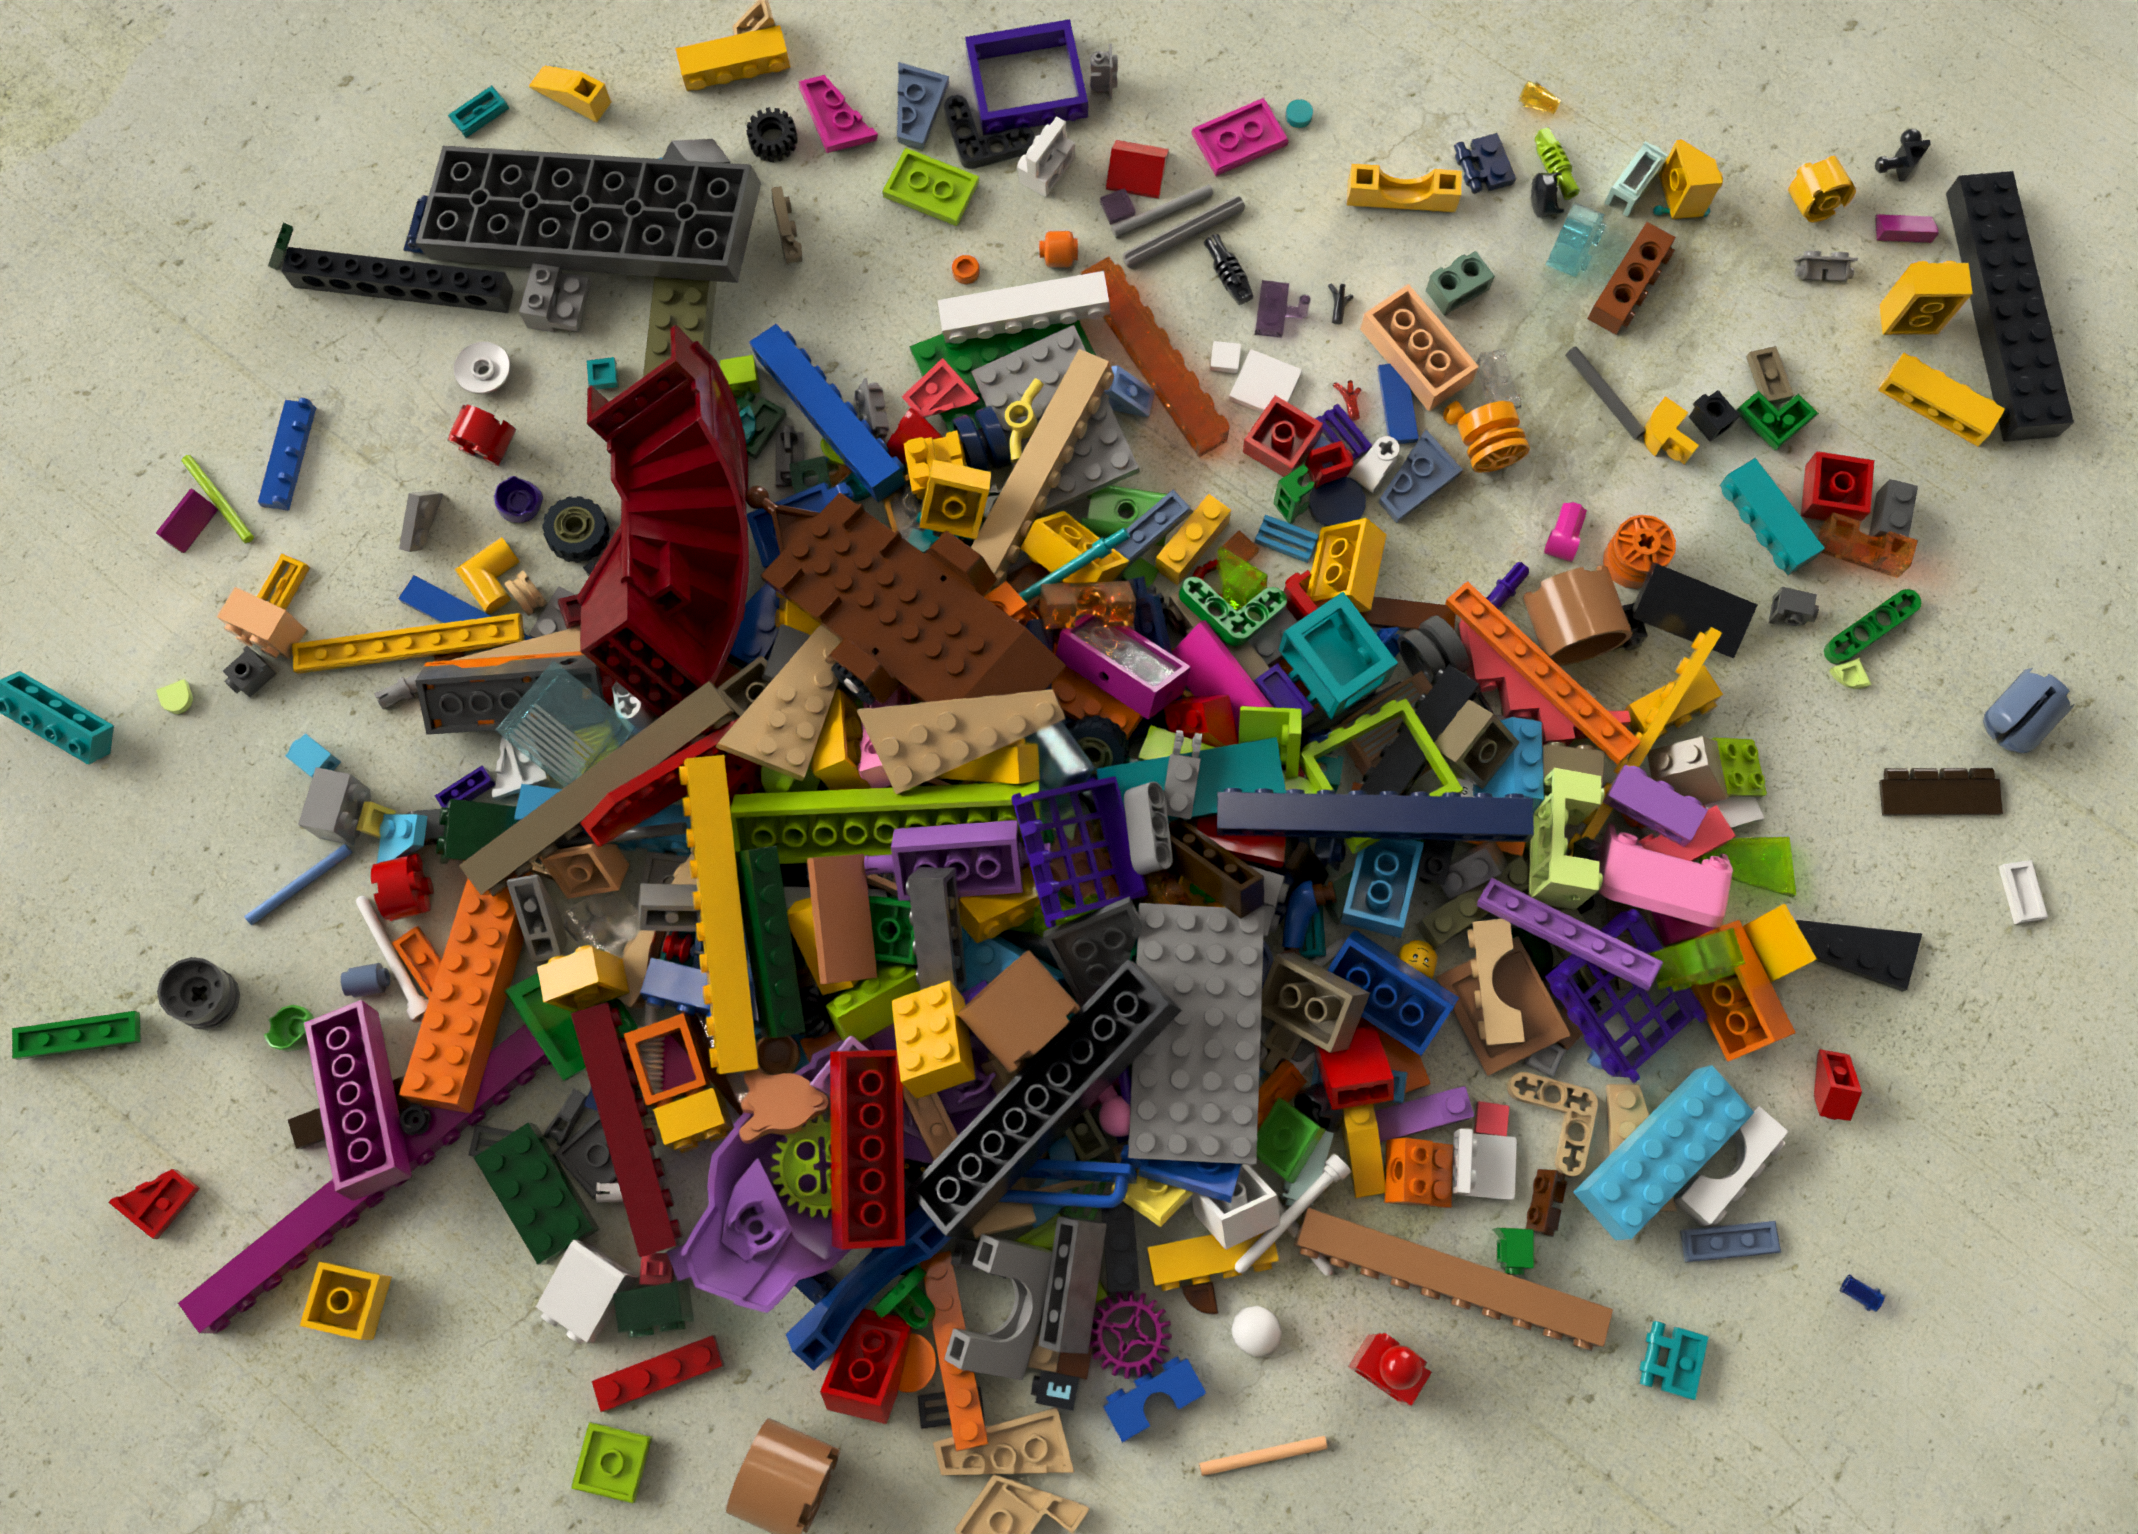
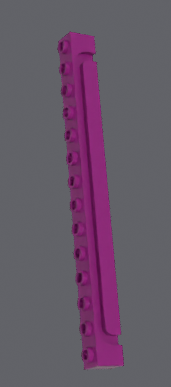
[178,1024,552,1334]

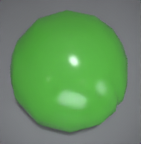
[264,1004,314,1052]

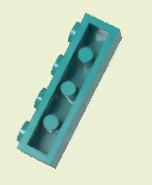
[1719,458,1825,576]
[0,671,114,765]

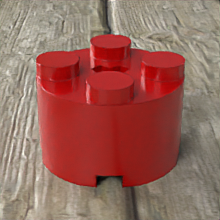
[447,405,516,466]
[371,854,434,921]

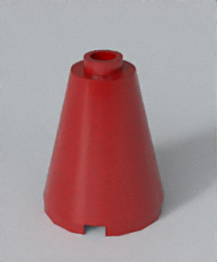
[886,407,943,465]

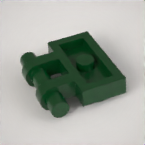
[736,390,787,459]

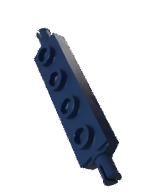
[1128,576,1182,731]

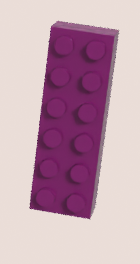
[304,1000,412,1201]

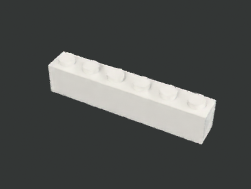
[937,271,1111,344]

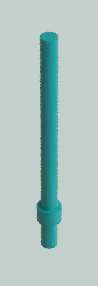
[1019,528,1130,603]

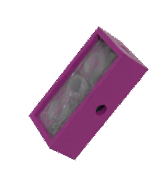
[1056,607,1191,719]

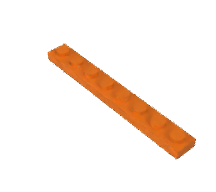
[1445,581,1641,765]

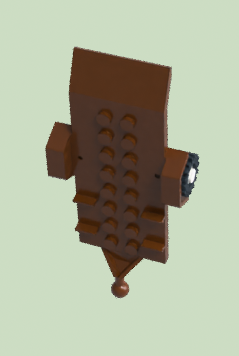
[745,486,1066,755]

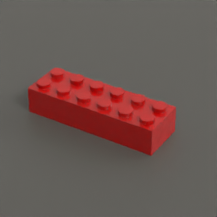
[830,1050,905,1250]

